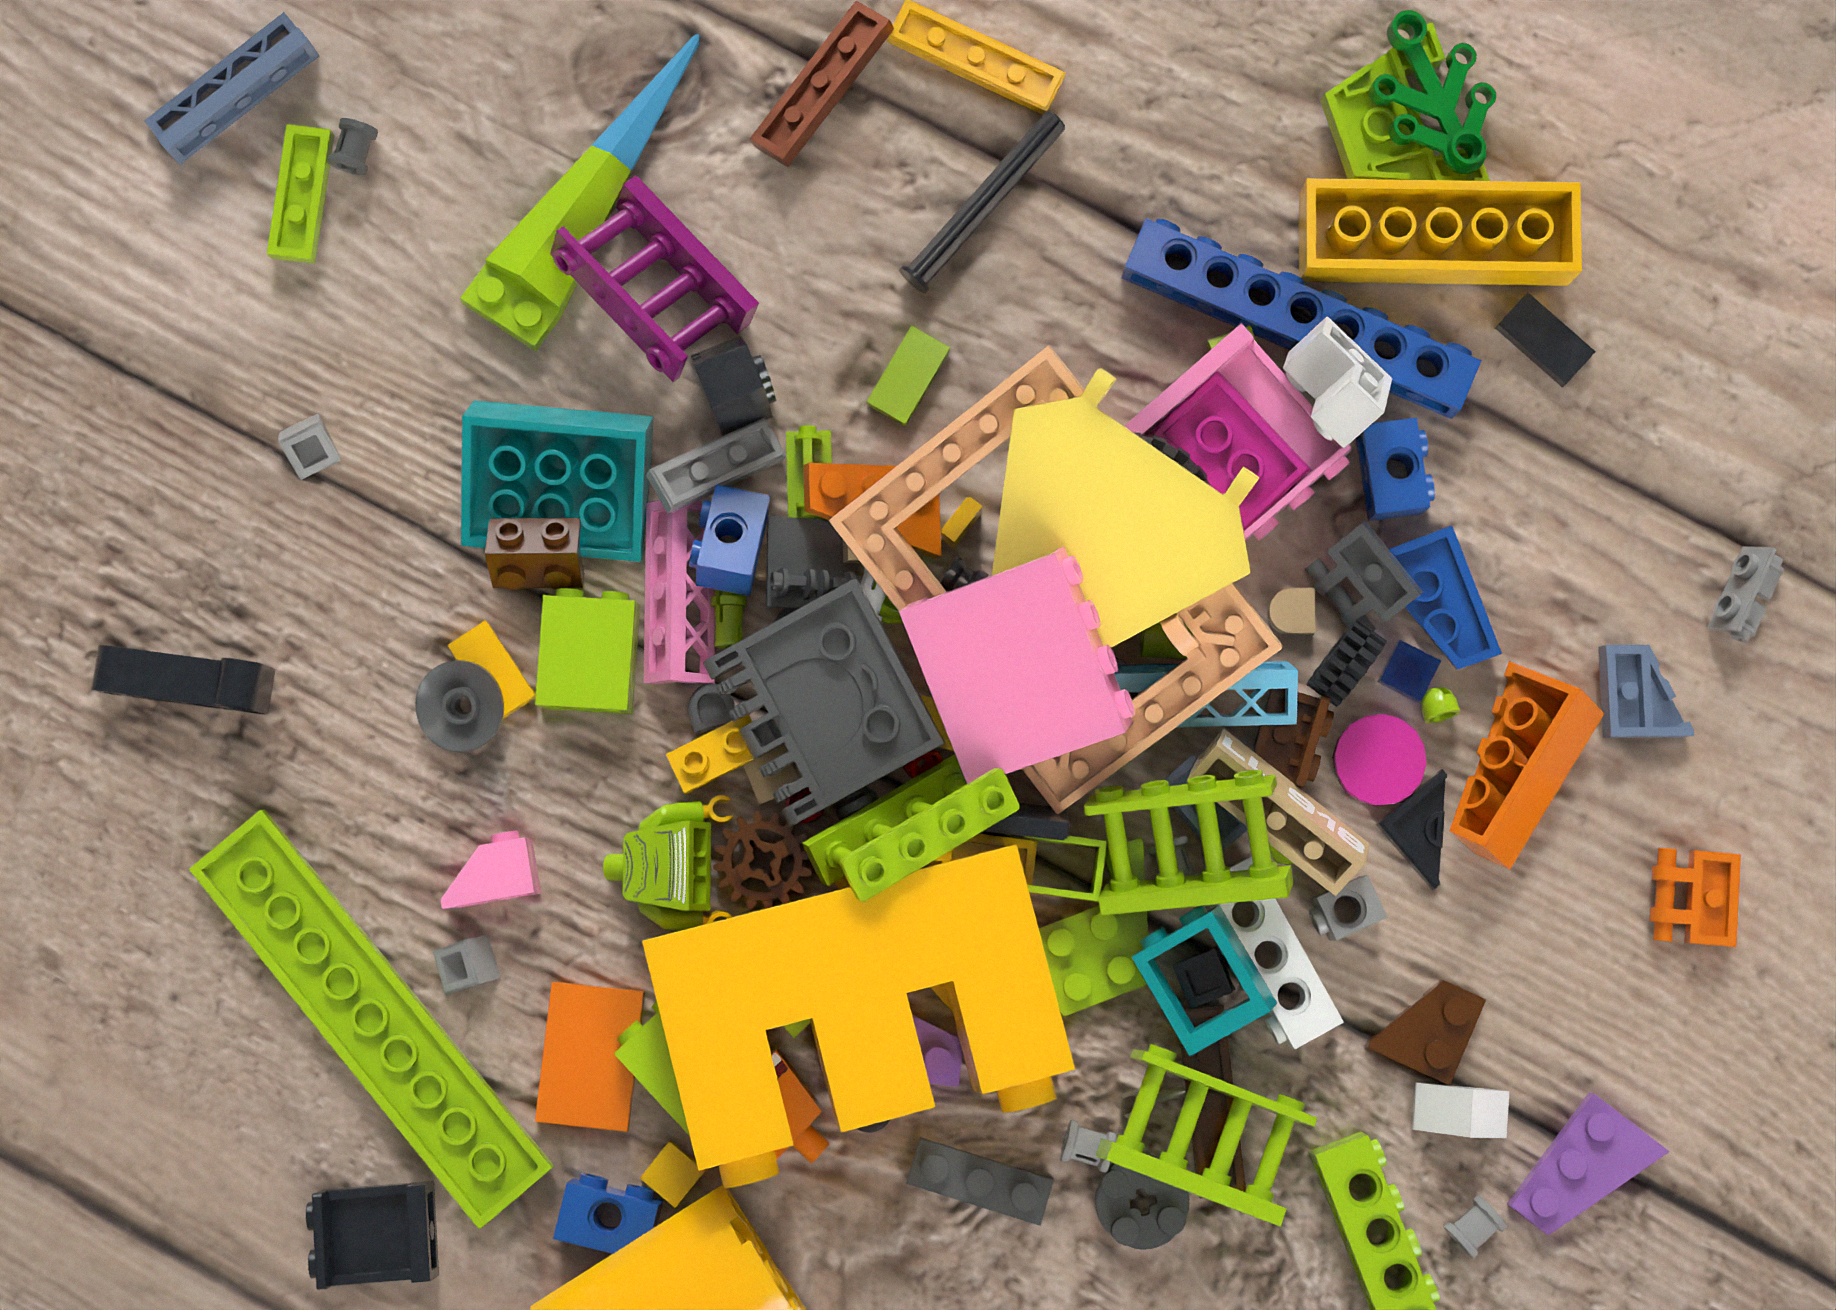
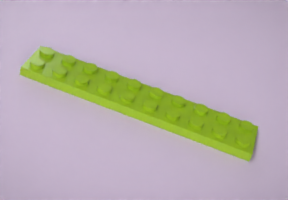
[189,810,555,1230]

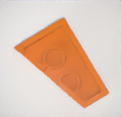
[803,463,942,559]

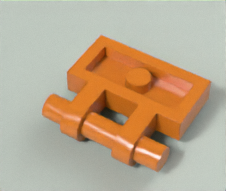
[1649,848,1741,947]

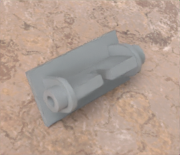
[1707,546,1784,643]

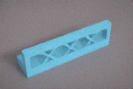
[1114,661,1298,727]

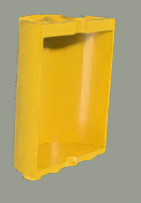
[530,1184,807,1310]

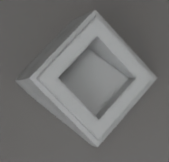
[278,414,341,480]
[433,935,500,995]

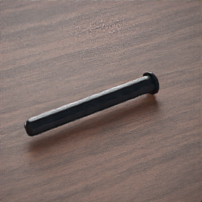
[899,111,1065,294]

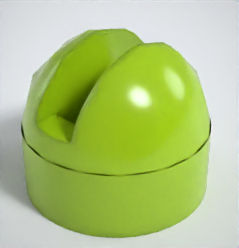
[1421,687,1461,724]

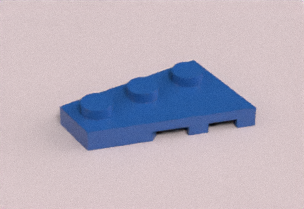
[1389,525,1502,670]

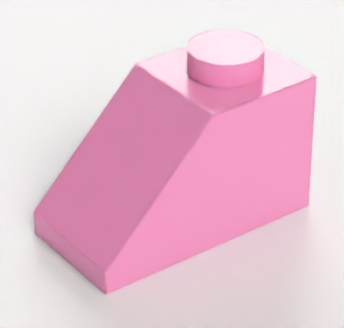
[440,831,541,910]

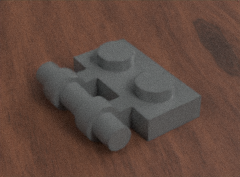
[1305,521,1423,631]

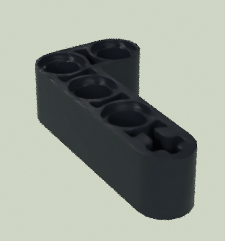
[91,645,276,715]

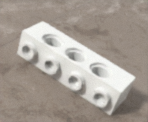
[1204,857,1344,1049]

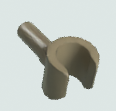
[1120,1084,1186,1118]

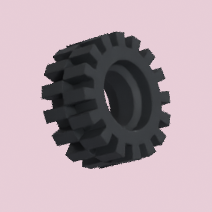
[1306,619,1387,707]

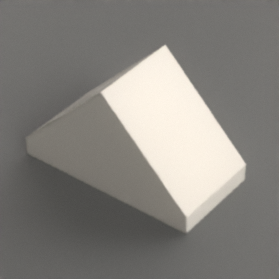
[1412,1082,1509,1138]

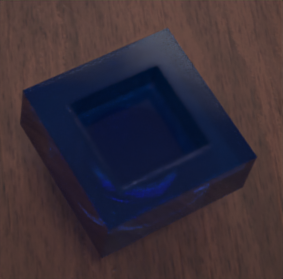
[1377,640,1441,703]

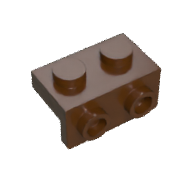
[485,518,585,590]
[1252,688,1334,789]

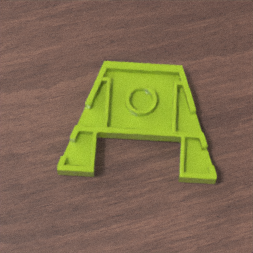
[1320,22,1490,181]
[1039,838,1148,1016]

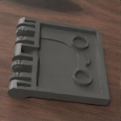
[703,578,945,827]

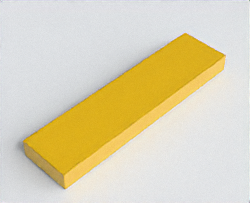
[887,0,1066,115]

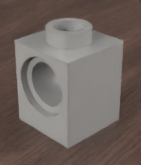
[1309,875,1388,941]

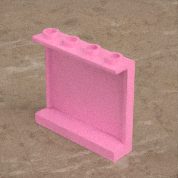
[1124,323,1351,541]
[899,546,1135,784]

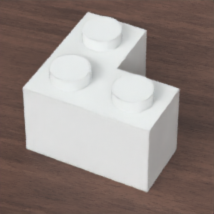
[1283,317,1392,448]

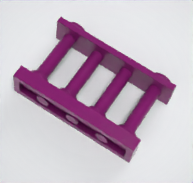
[550,175,759,382]

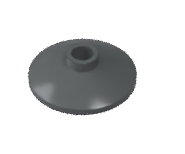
[415,660,504,752]

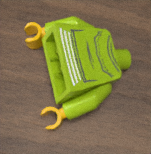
[603,795,733,931]

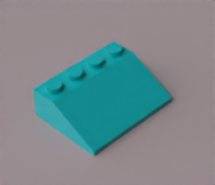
[461,400,654,562]

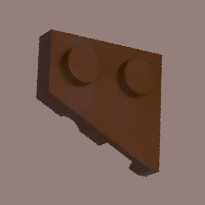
[1365,980,1486,1085]

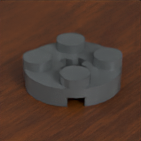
[1095,1153,1190,1250]

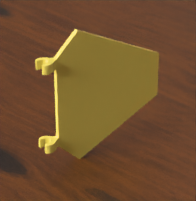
[992,368,1259,647]

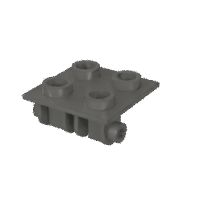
[766,516,862,609]

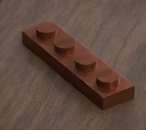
[749,1,894,167]

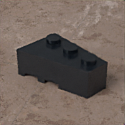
[691,336,777,436]

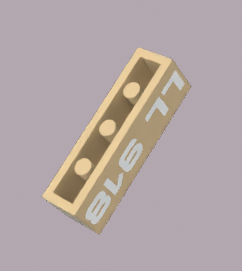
[1188,728,1370,896]

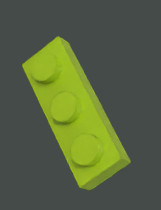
[266,124,335,264]

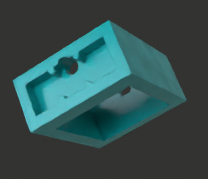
[1132,905,1277,1056]

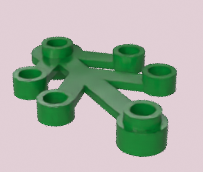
[1369,10,1496,174]

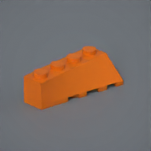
[1449,661,1605,870]

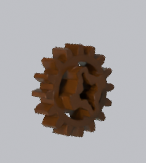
[713,811,813,910]

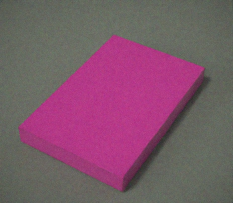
[1150,370,1312,531]

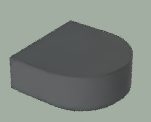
[688,684,735,736]

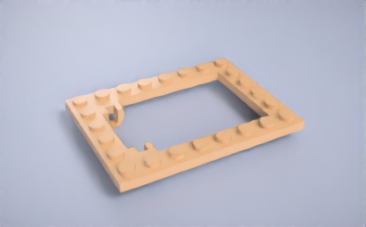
[829,345,1283,814]

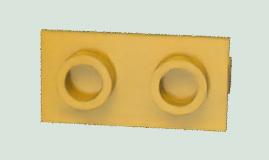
[666,715,755,794]

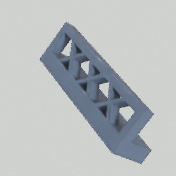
[144,12,319,165]

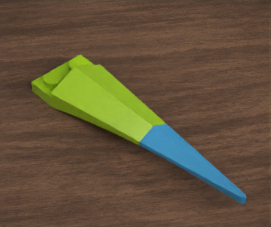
[460,34,699,352]

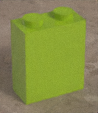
[535,588,640,714]

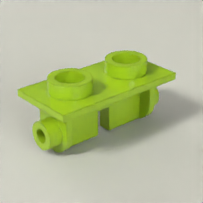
[786,425,832,520]

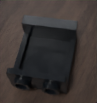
[306,1181,439,1290]

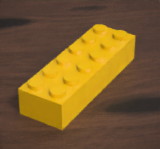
[1299,178,1582,286]

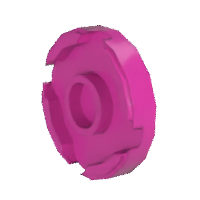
[1332,714,1427,806]

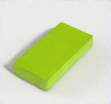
[866,325,951,427]

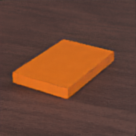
[535,981,645,1132]

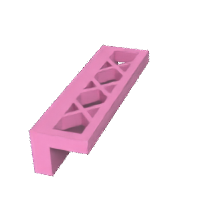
[644,500,715,685]

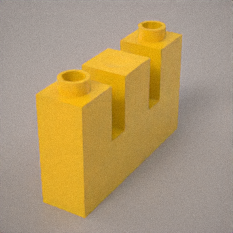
[642,844,1075,1188]

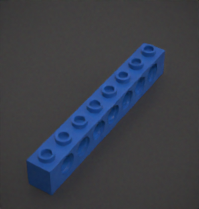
[1121,218,1482,419]

